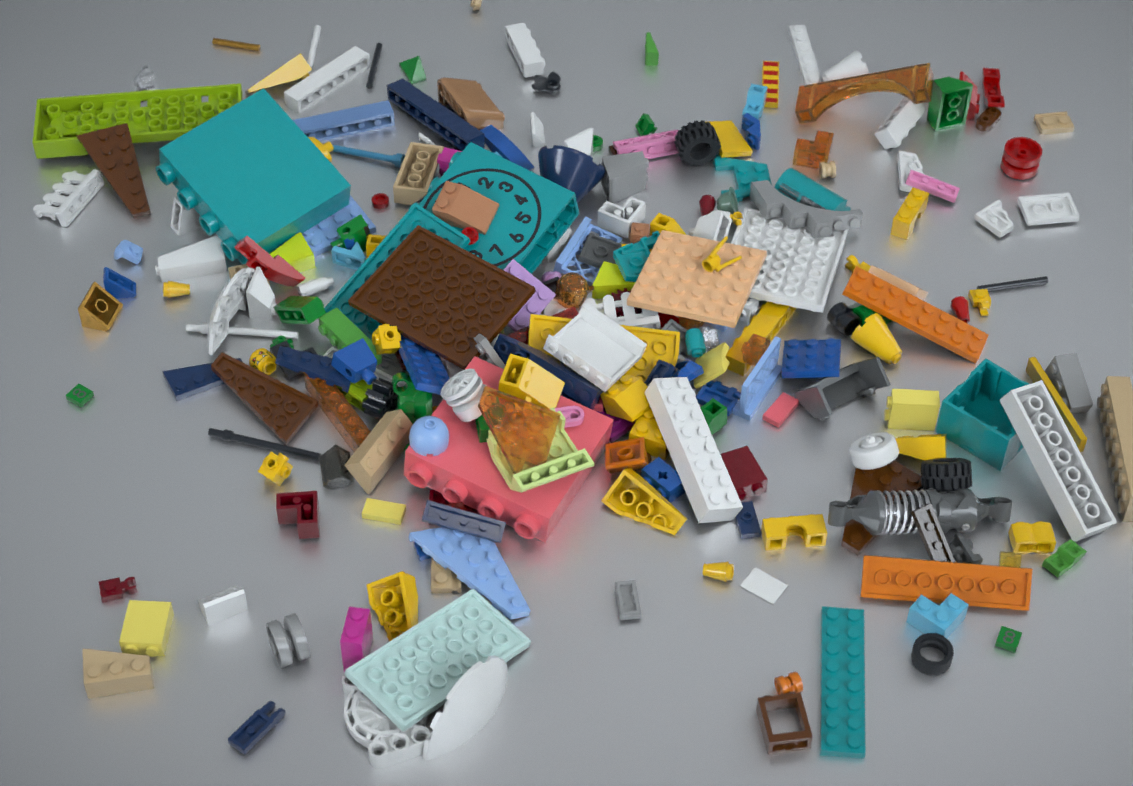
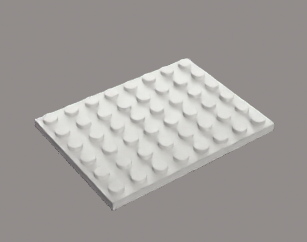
[731,208,849,313]

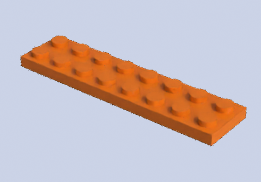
[842,266,989,364]
[860,555,1033,611]

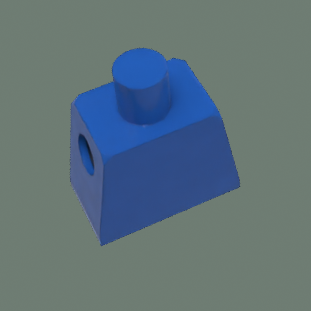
[331,338,377,385]

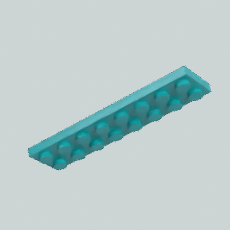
[820,606,866,759]

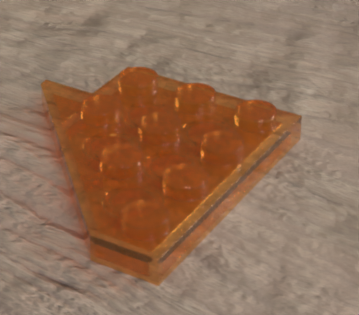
[478,386,561,474]

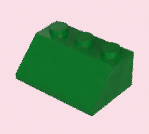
[926,77,973,131]

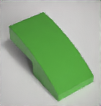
[1042,539,1087,578]

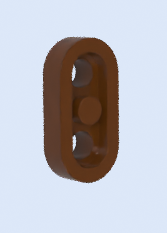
[975,107,1001,132]

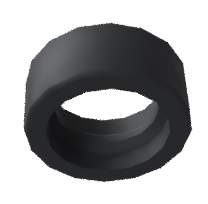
[911,633,954,675]

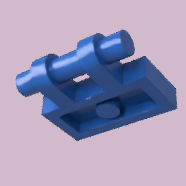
[696,380,741,417]

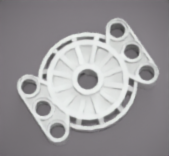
[342,672,431,769]

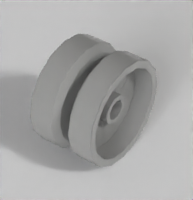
[266,613,311,668]

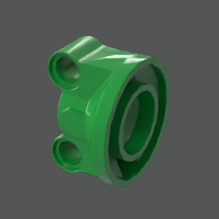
[392,372,432,425]

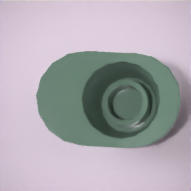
[717,187,740,219]

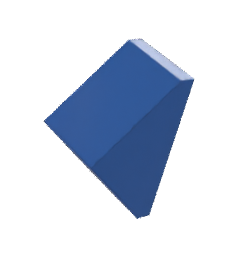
[103,267,136,299]

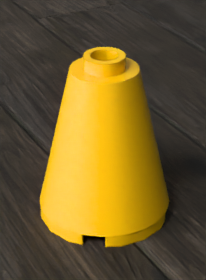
[851,313,902,364]

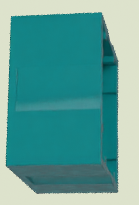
[935,358,1052,472]

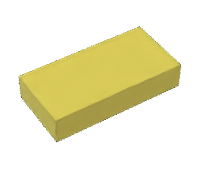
[362,498,406,525]

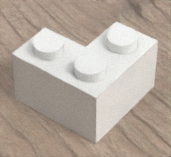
[597,196,646,239]

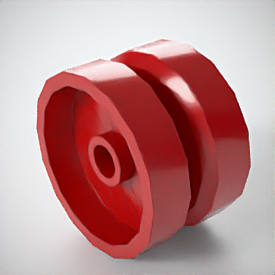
[1001,137,1043,180]

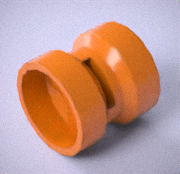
[774,671,803,695]

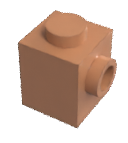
[630,222,650,244]

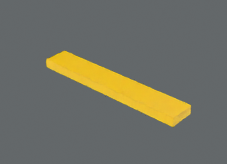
[1025,357,1087,452]

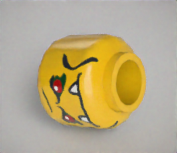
[249,348,277,375]

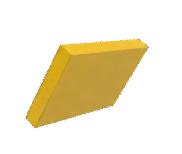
[705,120,753,158]

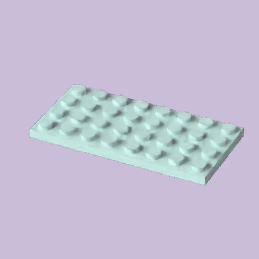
[345,589,531,732]

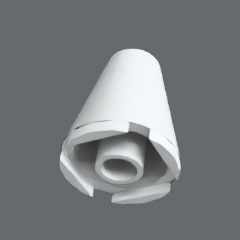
[821,51,870,88]

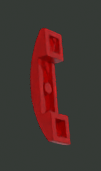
[982,68,1005,108]

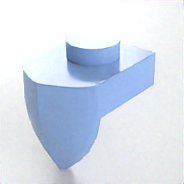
[114,240,143,265]

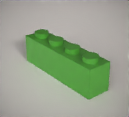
[318,308,382,365]

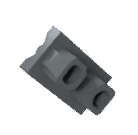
[948,533,983,564]

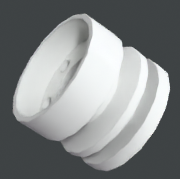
[440,368,495,422]

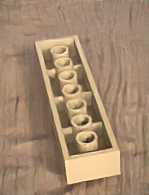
[1097,376,1133,522]

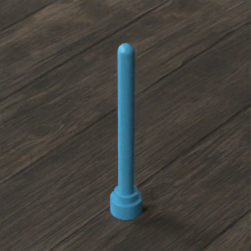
[332,145,405,168]

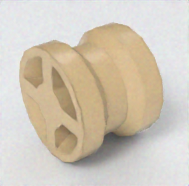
[819,161,836,179]

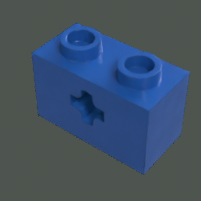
[641,457,685,503]

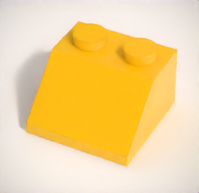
[600,374,651,422]

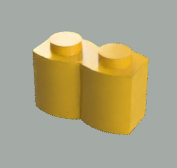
[1008,521,1056,554]

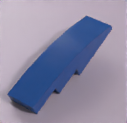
[480,125,535,172]

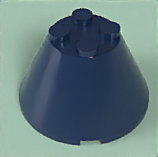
[538,145,605,204]

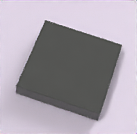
[578,233,622,269]

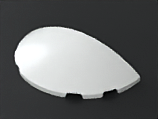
[207,267,255,355]
[423,655,508,761]

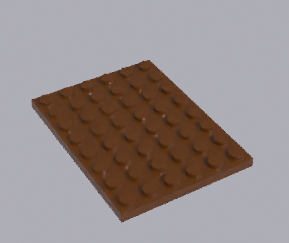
[348,225,536,370]

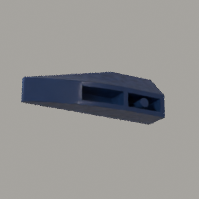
[493,333,603,410]

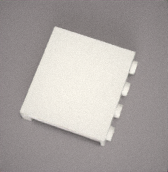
[543,302,647,392]

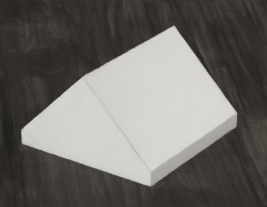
[197,585,248,625]

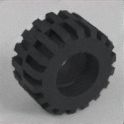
[674,120,721,167]
[920,458,972,492]

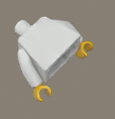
[689,210,743,243]

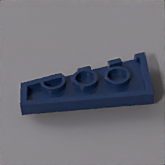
[275,346,351,393]
[162,358,243,401]

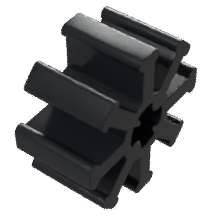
[362,378,398,420]

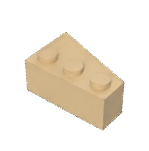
[82,648,154,699]

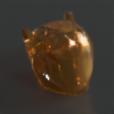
[554,272,594,309]

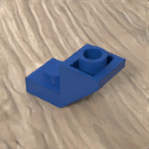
[741,113,761,151]

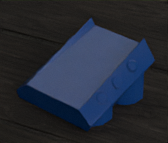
[670,358,704,382]

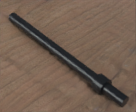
[208,428,321,461]

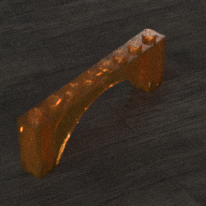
[795,63,934,124]

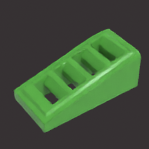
[645,32,659,66]

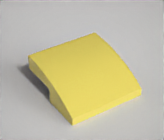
[693,342,730,389]

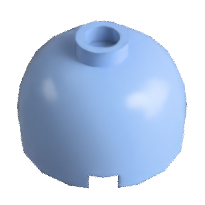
[409,416,450,456]

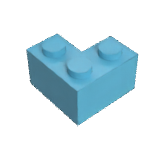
[906,593,969,638]

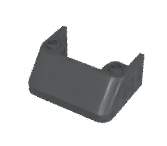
[793,357,891,421]

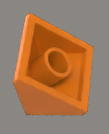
[605,437,649,474]

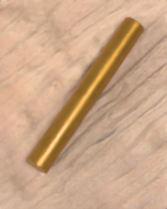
[212,38,260,51]

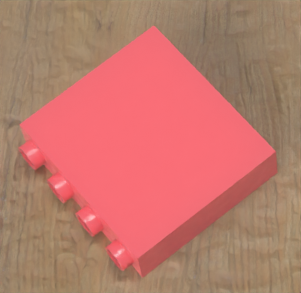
[404,356,614,543]

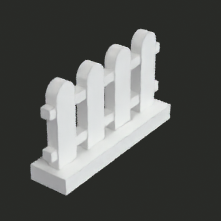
[33,169,105,227]
[581,292,660,330]

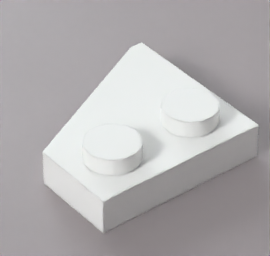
[974,200,1014,238]

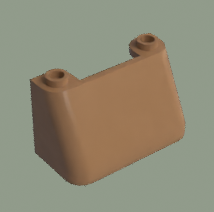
[437,77,505,130]

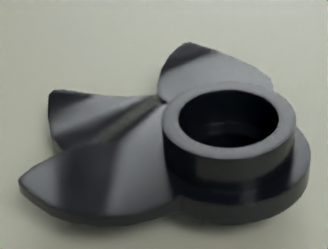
[531,71,561,93]

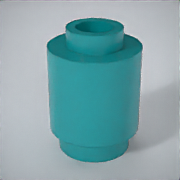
[685,328,706,358]

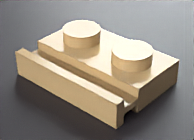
[1034,111,1074,135]
[431,557,462,593]

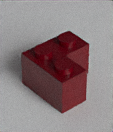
[276,491,320,539]

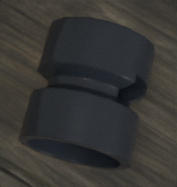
[827,302,862,337]

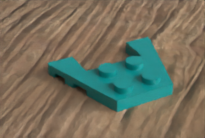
[713,156,772,202]
[613,231,660,282]

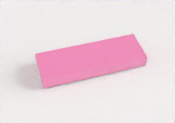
[905,170,960,203]

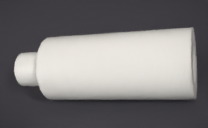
[297,276,334,296]

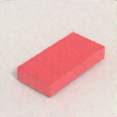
[762,392,799,428]

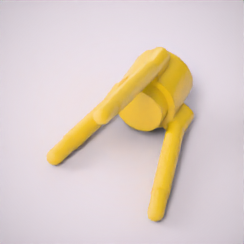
[702,236,742,273]

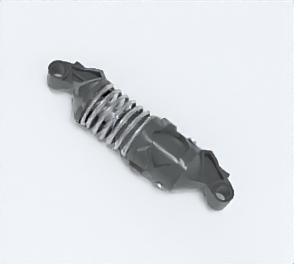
[828,488,1012,536]

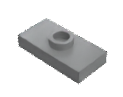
[614,580,641,620]

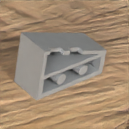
[1045,353,1093,415]

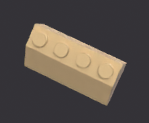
[393,142,444,205]
[344,409,412,494]

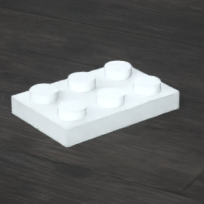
[1017,193,1080,226]

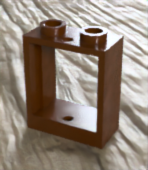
[756,692,813,755]

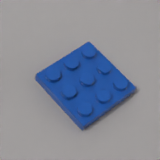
[781,338,841,378]

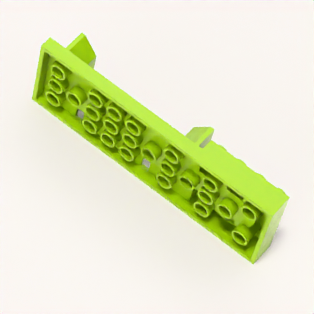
[33,83,242,159]

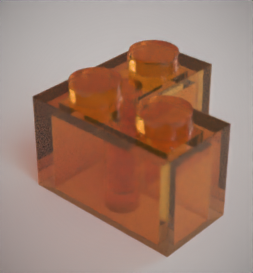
[793,130,834,169]

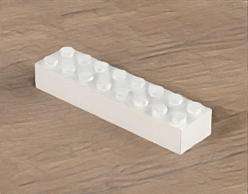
[644,377,743,523]
[1000,380,1117,542]

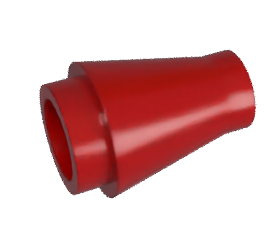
[950,296,970,323]

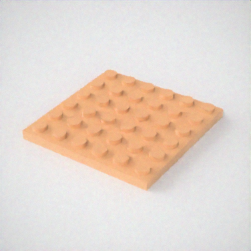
[627,230,767,328]

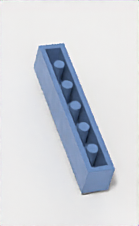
[293,100,395,141]

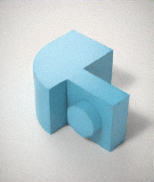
[742,84,768,119]

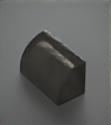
[319,445,354,489]

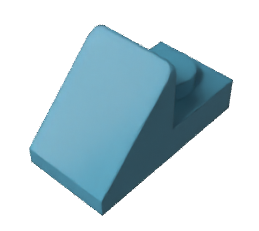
[331,242,366,270]

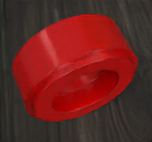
[371,193,389,210]

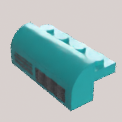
[774,168,851,211]

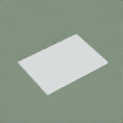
[740,567,788,604]

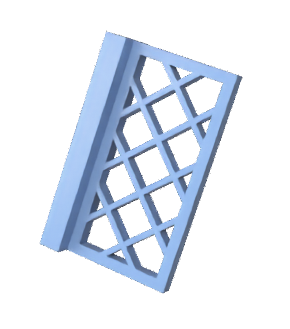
[553,216,623,287]
[733,337,782,421]

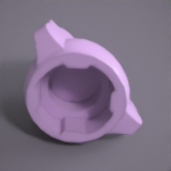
[541,271,562,283]

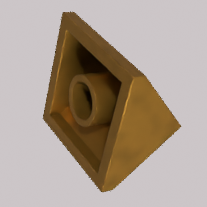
[78,282,123,331]

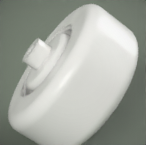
[849,432,899,470]

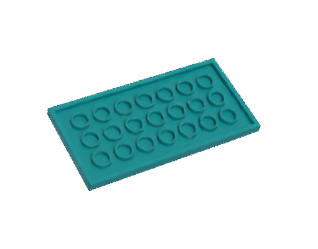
[324,203,471,341]

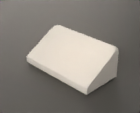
[530,112,545,147]

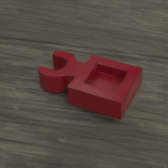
[99,577,137,603]

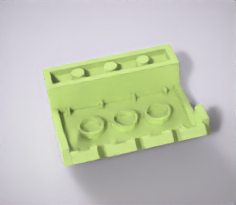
[486,408,595,493]

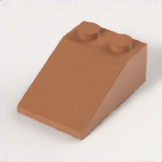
[432,181,499,235]

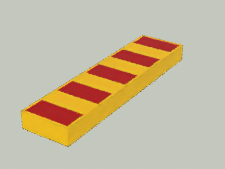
[762,61,779,108]

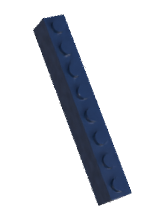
[387,78,485,151]

